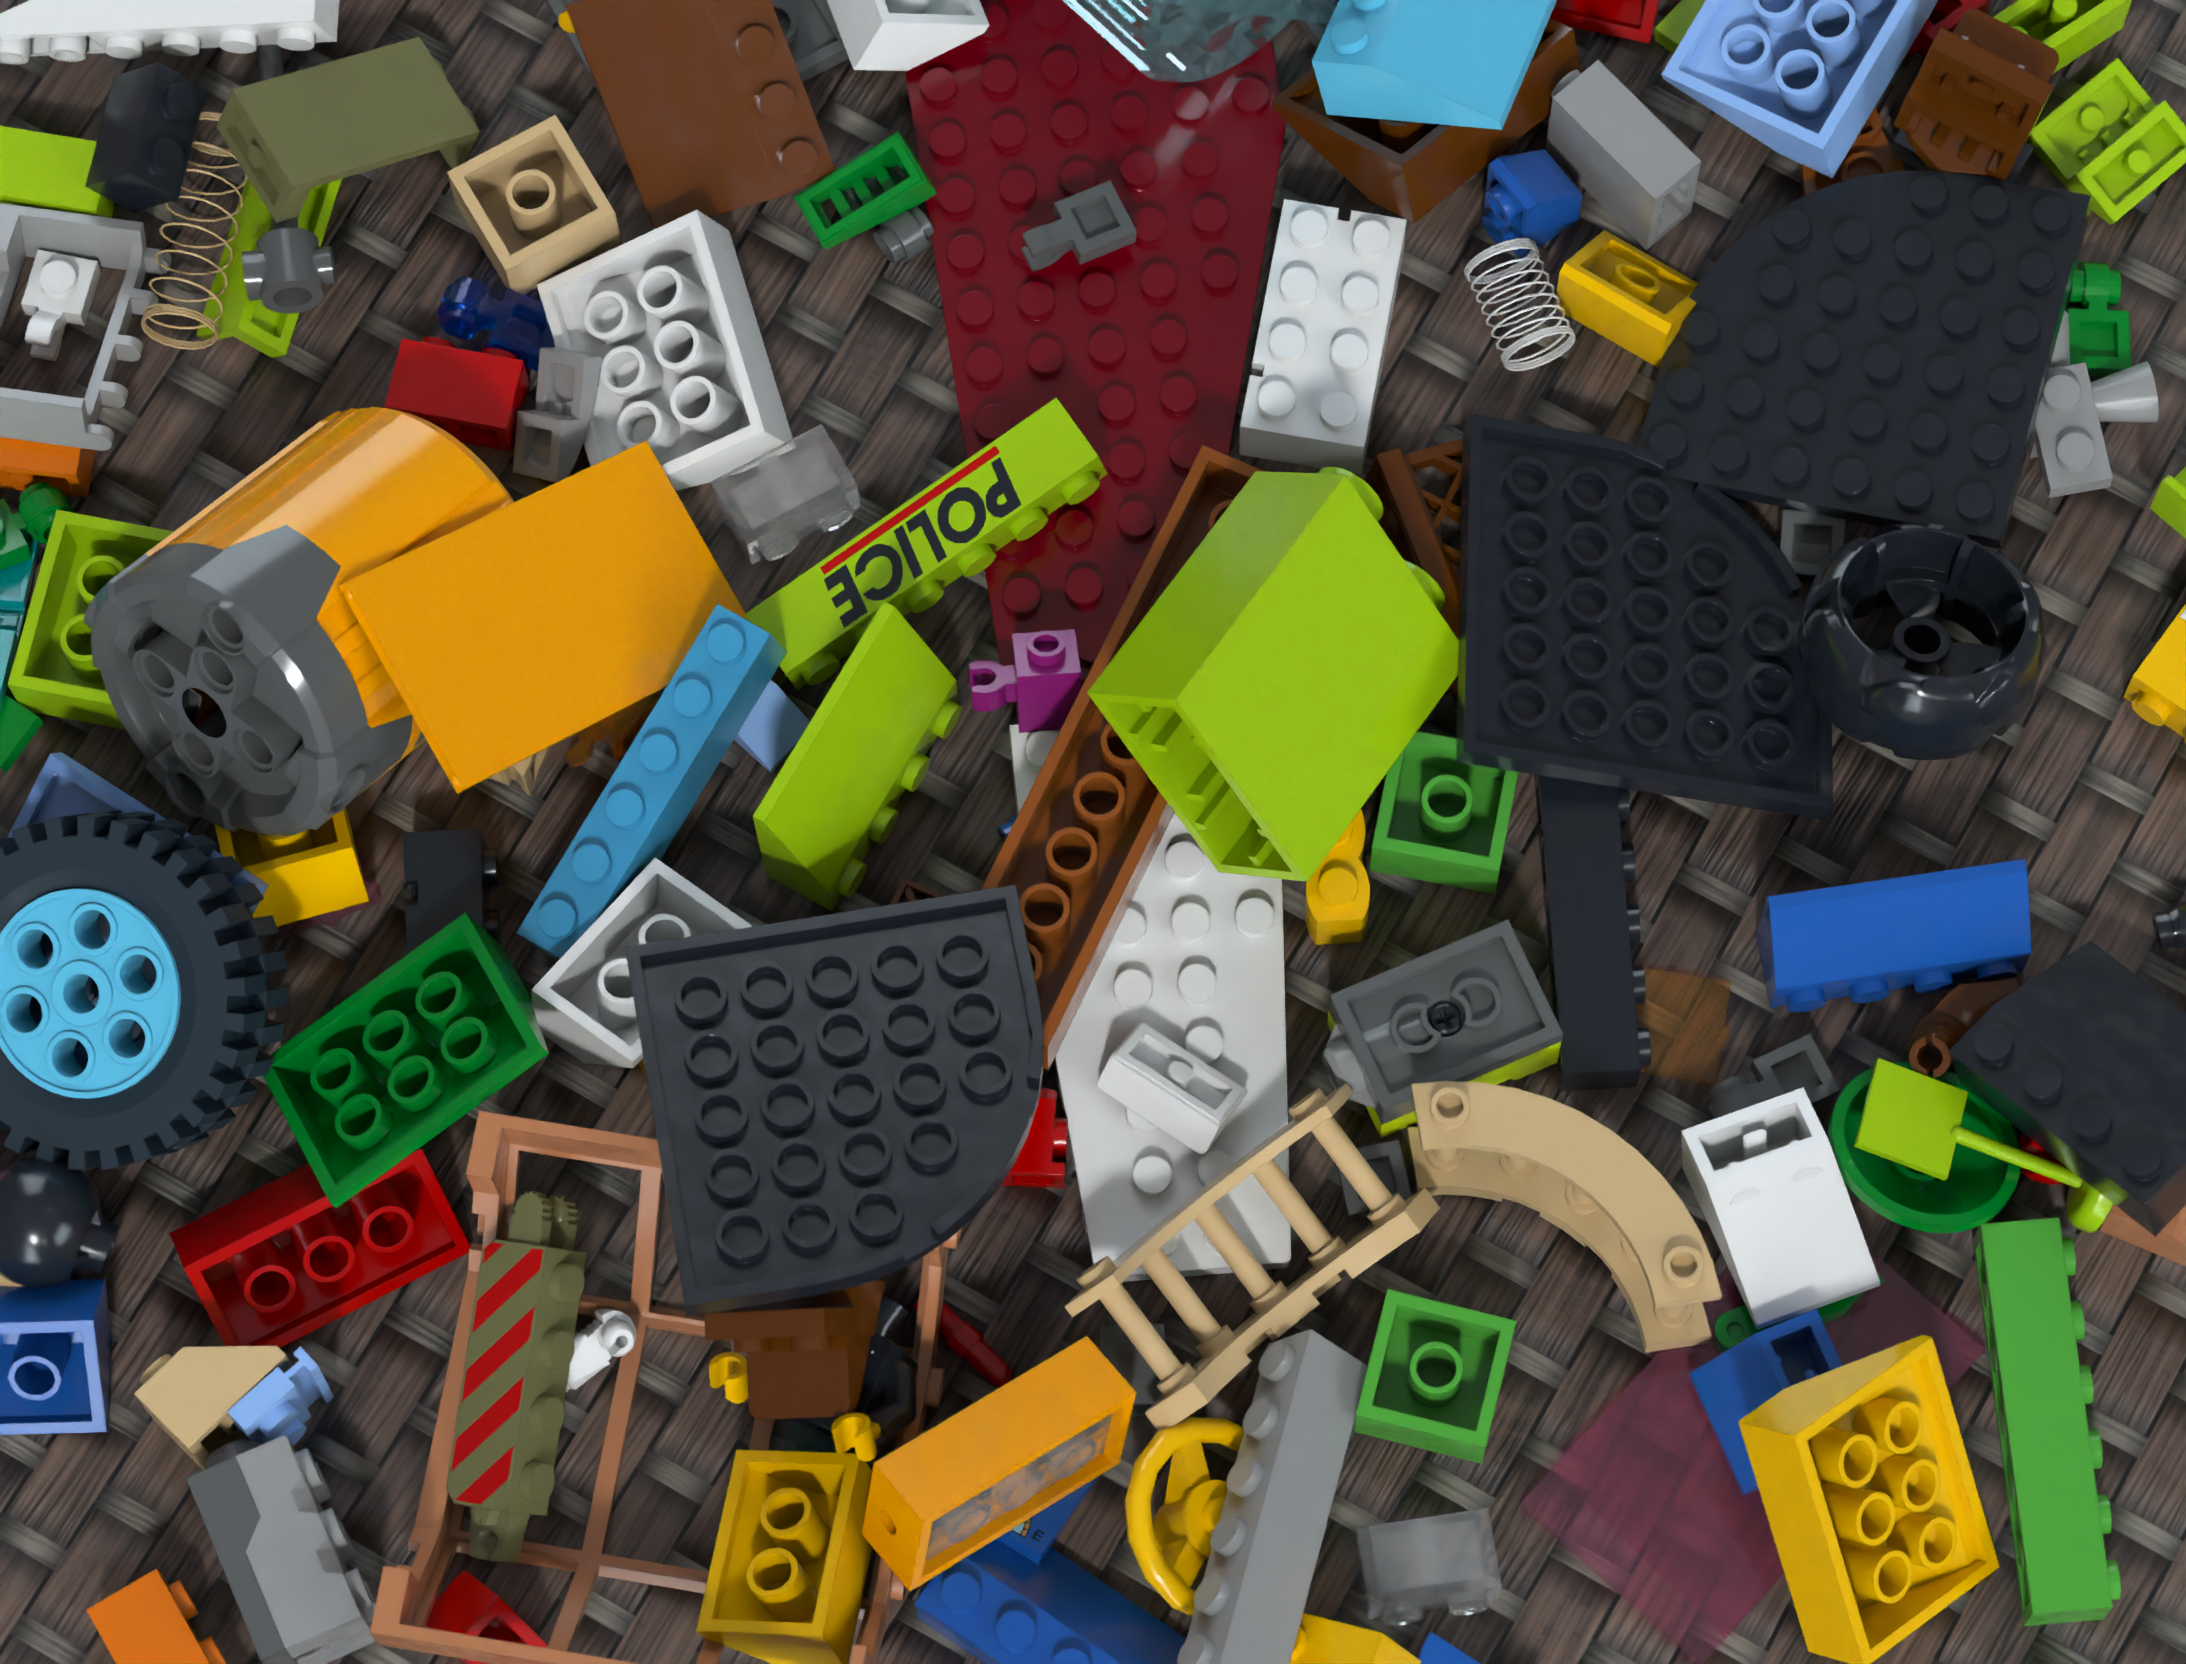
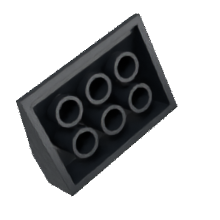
[1948,940,2186,1237]

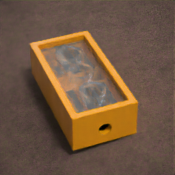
[862,1336,1136,1591]

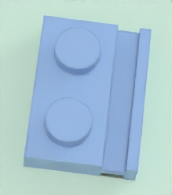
[227,1346,334,1445]

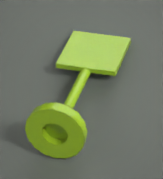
[1854,1058,2113,1233]

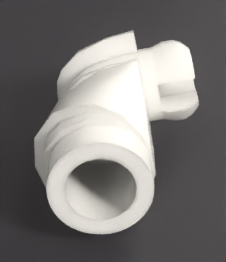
[566,1309,637,1392]

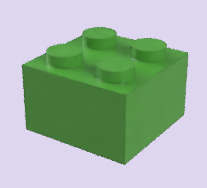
[1370,731,1519,894]
[1354,1289,1516,1464]

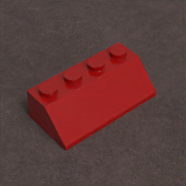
[169,1147,470,1348]

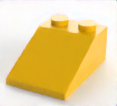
[215,808,369,927]

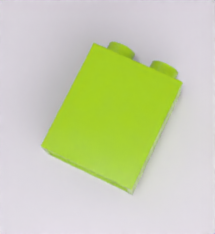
[1087,466,1459,882]

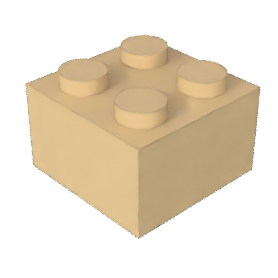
[447,114,622,300]

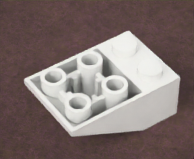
[1681,1088,1880,1330]

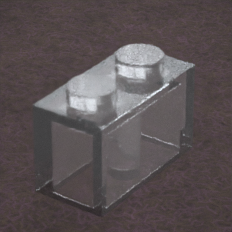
[711,424,861,565]
[1355,1508,1502,1626]

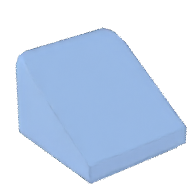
[734,680,810,773]

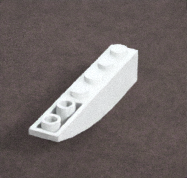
[0,0,339,64]

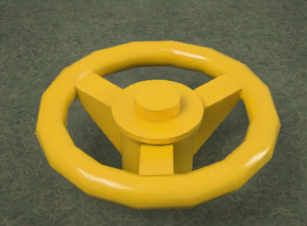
[1124,1417,1244,1617]

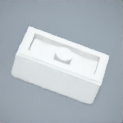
[1097,1021,1248,1155]

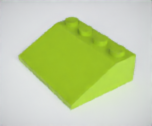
[753,601,962,911]

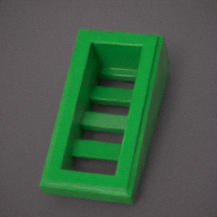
[794,131,937,250]

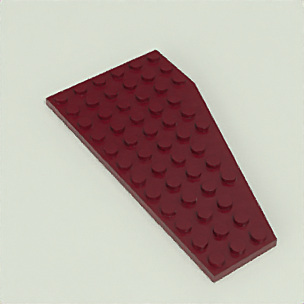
[904,0,1286,688]

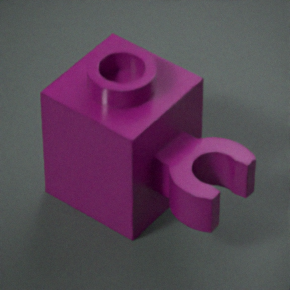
[969,629,1081,733]

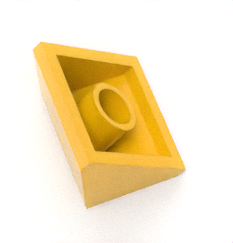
[1554,230,1698,369]

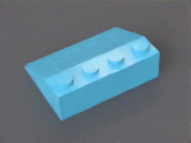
[1312,0,1557,130]

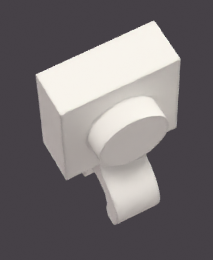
[21,250,101,361]

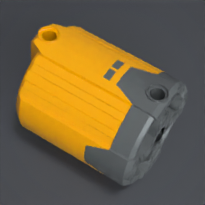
[84,407,514,836]

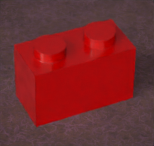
[384,337,530,452]

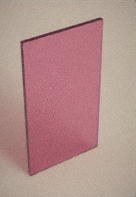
[1520,1248,1985,1664]

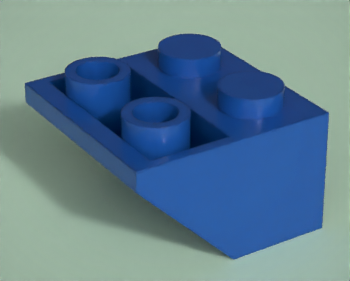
[1689,1308,1843,1496]

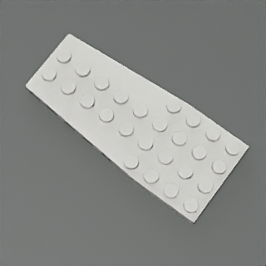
[1009,724,1291,1282]

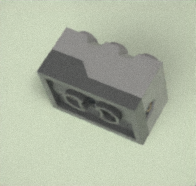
[186,1434,376,1664]

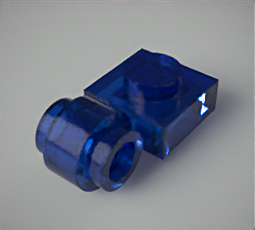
[438,277,555,372]

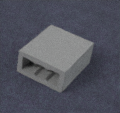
[1545,60,1701,250]

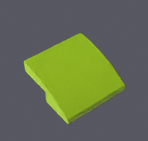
[2026,58,2186,225]

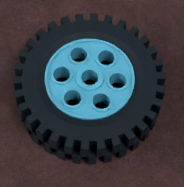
[0,810,288,1171]

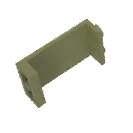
[216,37,480,223]

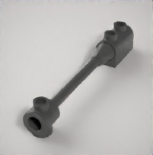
[242,45,336,314]

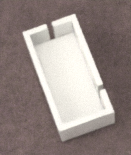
[1239,199,1407,475]

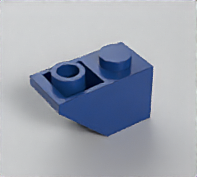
[1482,149,1583,258]

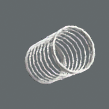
[1464,238,1576,371]

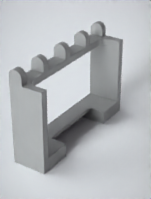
[0,203,172,451]

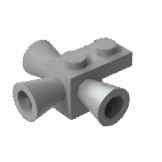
[2028,311,2159,498]

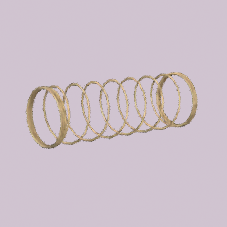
[141,112,248,350]

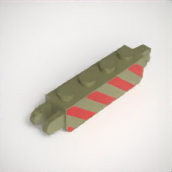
[446,1191,587,1562]

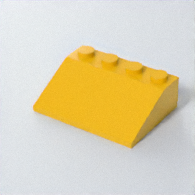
[1738,1335,1999,1664]

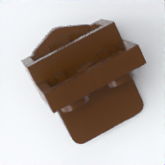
[1894,9,2059,181]
[704,1281,885,1420]

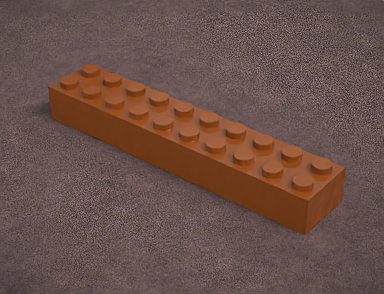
[981,445,1262,1070]

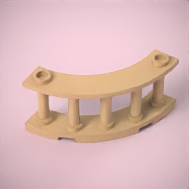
[1406,1081,1722,1353]
[1065,1083,1440,1431]

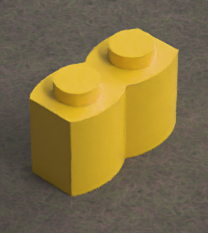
[1305,809,1370,945]

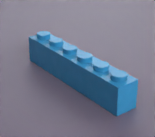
[516,604,787,961]

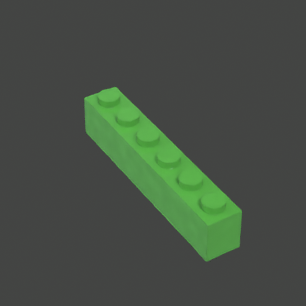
[1972,1217,2121,1626]

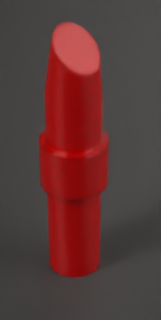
[913,1301,1011,1388]

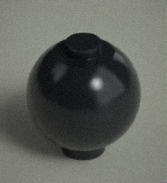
[0,1157,121,1287]

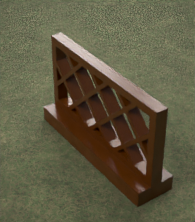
[1364,438,1463,702]

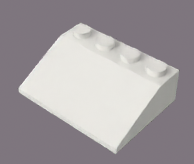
[537,210,796,491]

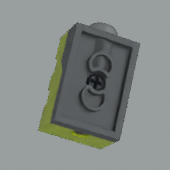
[1322,919,1563,1138]

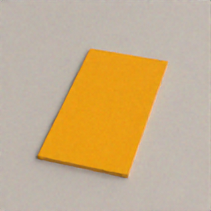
[339,441,748,794]

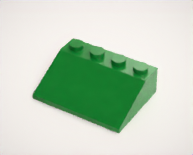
[263,912,549,1208]

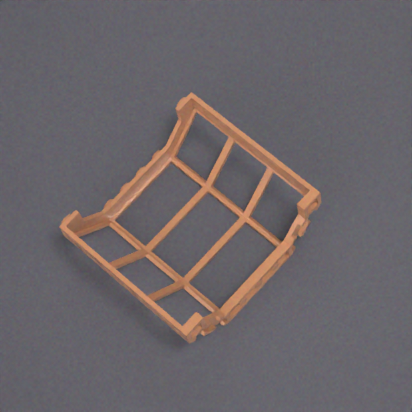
[370,1111,962,1664]

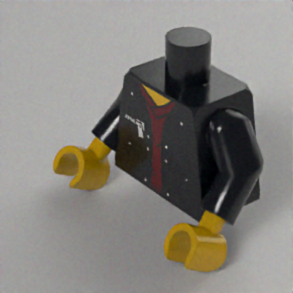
[709,1295,918,1461]

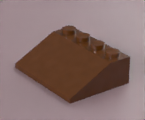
[564,0,836,230]
[1271,18,1581,223]

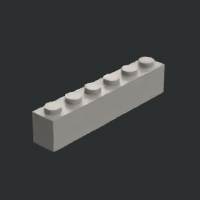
[1177,1329,1368,1664]

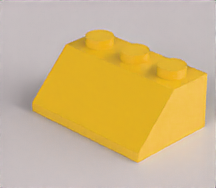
[696,1450,872,1664]

